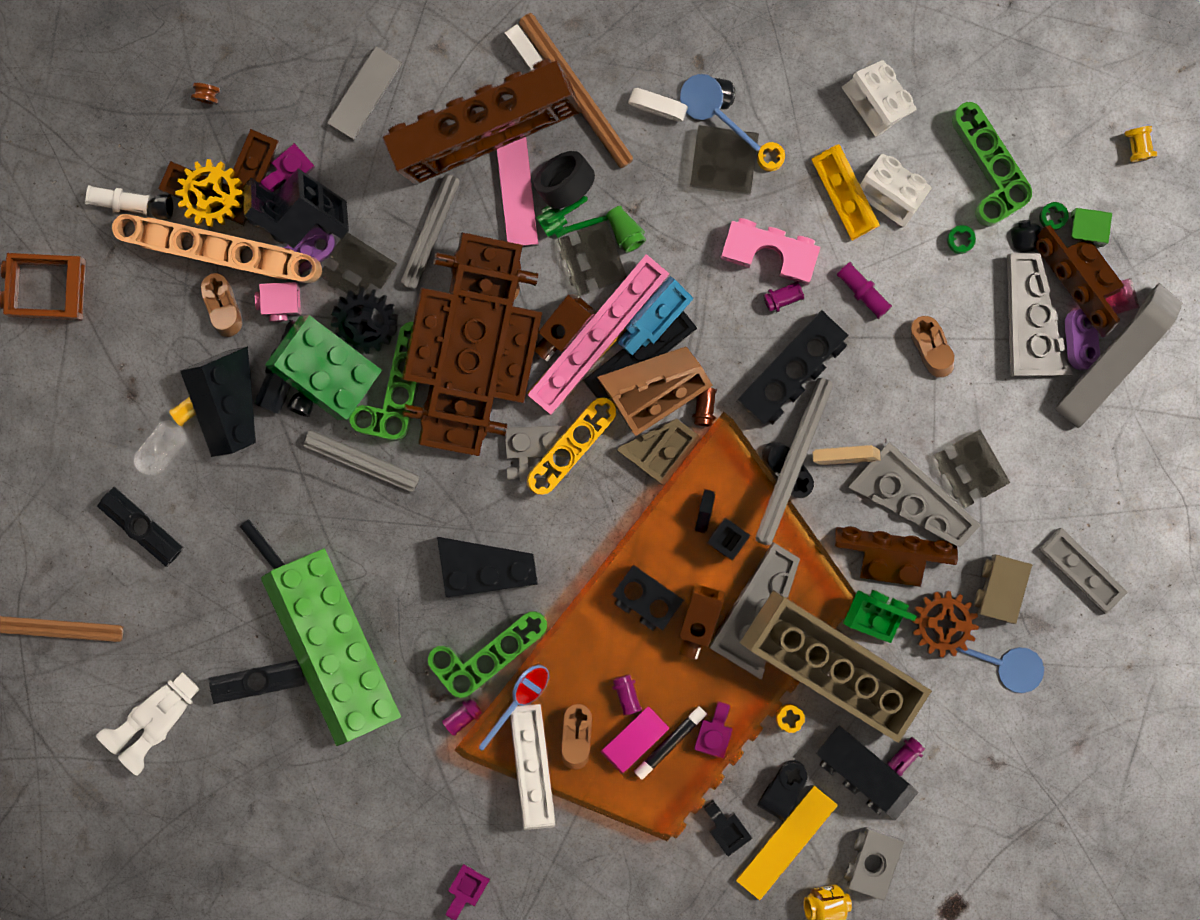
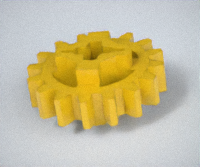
[175,159,244,227]

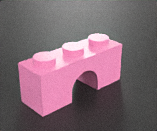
[721,218,820,285]

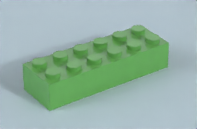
[261,548,401,746]

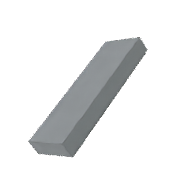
[327,46,402,140]
[1039,528,1128,614]

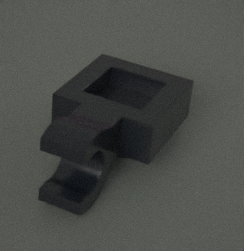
[703,800,753,856]

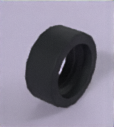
[534,151,595,209]

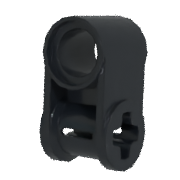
[757,760,808,822]

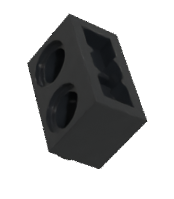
[612,564,684,632]

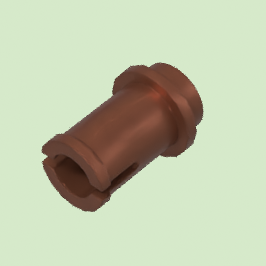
[692,388,717,426]

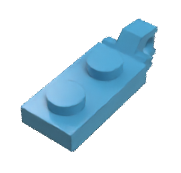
[618,276,693,355]

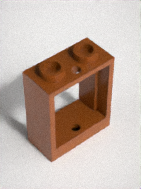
[0,253,86,320]

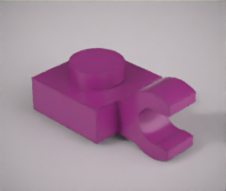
[261,143,315,192]
[694,701,733,758]
[445,864,490,920]

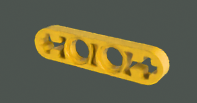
[527,398,616,495]

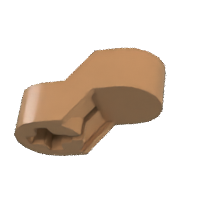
[201,273,242,337]
[911,316,955,377]
[561,704,592,770]

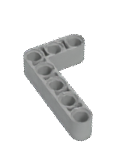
[1054,283,1183,428]

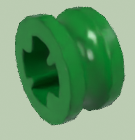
[1039,202,1069,231]
[947,225,976,254]

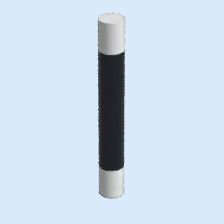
[634,706,707,780]

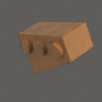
[598,346,713,436]

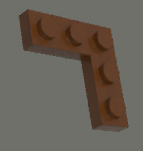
[158,129,280,226]

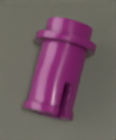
[763,281,805,312]
[612,674,642,715]
[442,699,483,736]
[887,737,925,776]

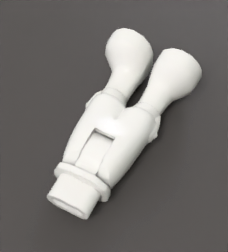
[96,672,200,776]

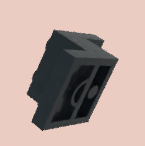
[243,168,349,248]

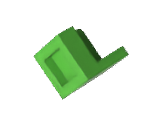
[1070,208,1112,247]

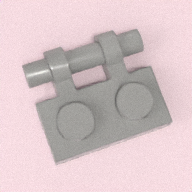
[506,426,569,482]

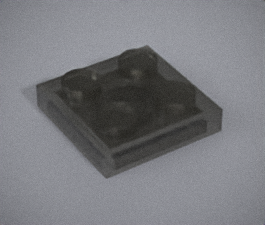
[690,125,759,195]

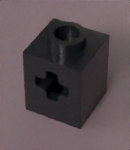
[706,517,751,561]

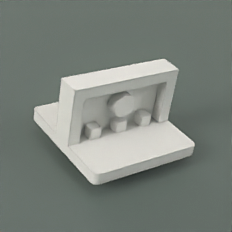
[842,60,917,137]
[860,153,932,228]

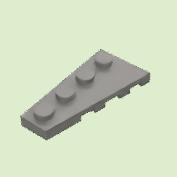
[1007,253,1073,377]
[848,442,981,547]
[709,542,800,680]

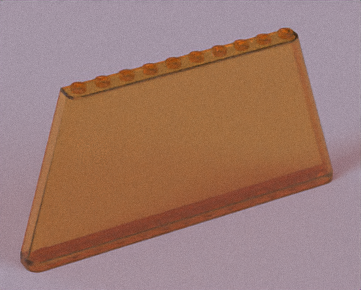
[454,412,856,841]

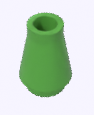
[606,206,646,253]

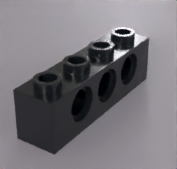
[736,310,848,426]

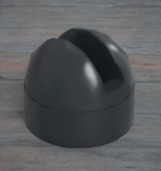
[149,194,173,219]
[287,392,314,417]

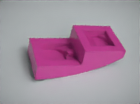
[601,706,669,774]

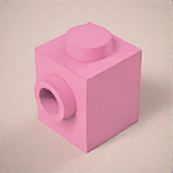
[255,282,301,322]

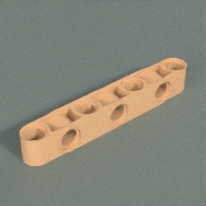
[112,214,322,283]

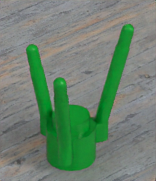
[536,196,608,238]

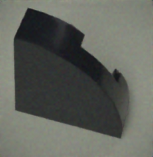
[694,489,716,534]

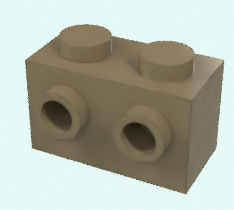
[974,554,1033,624]

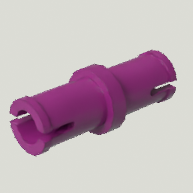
[837,262,892,319]

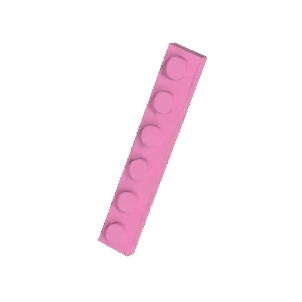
[528,254,670,415]

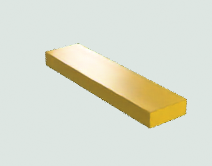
[736,785,838,900]

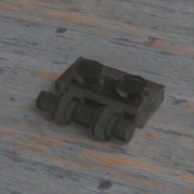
[558,221,627,297]
[320,232,398,295]
[934,429,1011,508]

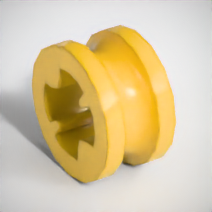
[757,142,785,172]

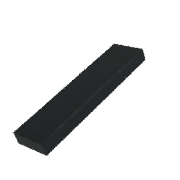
[583,311,698,399]

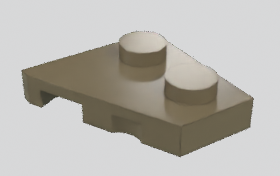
[617,419,701,486]

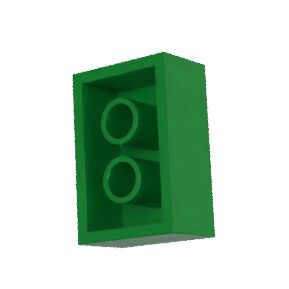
[265,315,382,420]

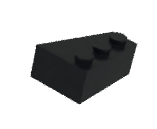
[180,346,256,457]
[437,537,539,598]
[815,725,919,820]

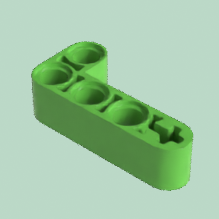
[952,102,1032,227]
[349,322,419,441]
[428,611,548,698]

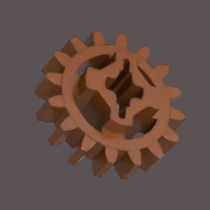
[911,591,979,657]

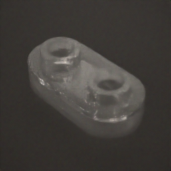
[134,421,186,476]

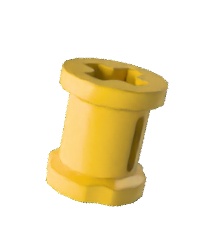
[1125,126,1158,162]
[776,704,805,733]

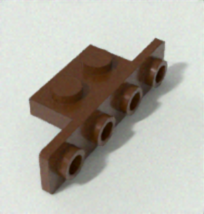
[1036,225,1124,337]
[835,526,958,587]

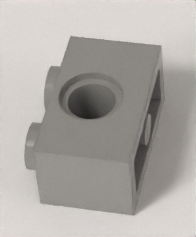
[844,827,904,901]

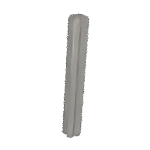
[401,174,460,290]
[304,430,419,492]

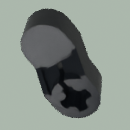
[762,441,814,498]

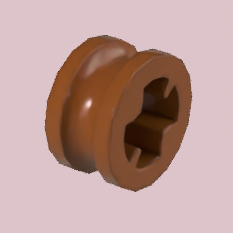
[191,83,220,105]

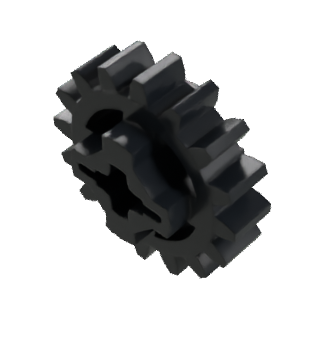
[331,287,398,354]

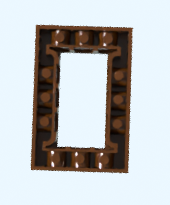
[382,59,583,185]

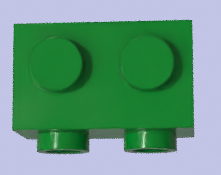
[843,589,917,643]

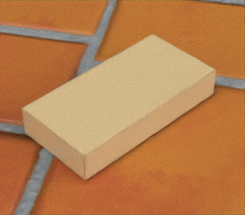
[813,445,881,465]

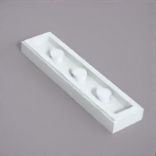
[510,704,556,830]

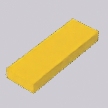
[811,144,880,240]

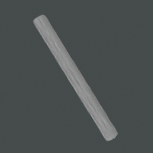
[756,378,833,546]

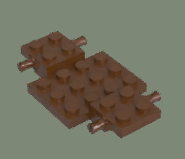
[402,232,542,456]

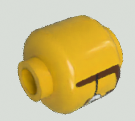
[804,885,852,920]

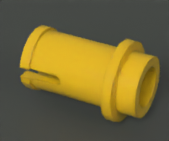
[169,397,196,426]

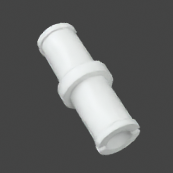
[85,185,150,215]

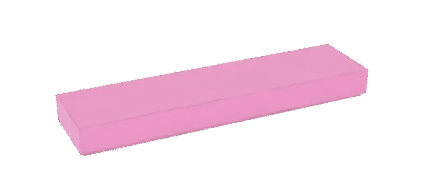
[497,137,539,247]

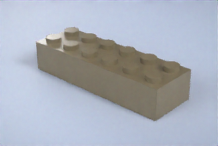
[740,590,932,743]

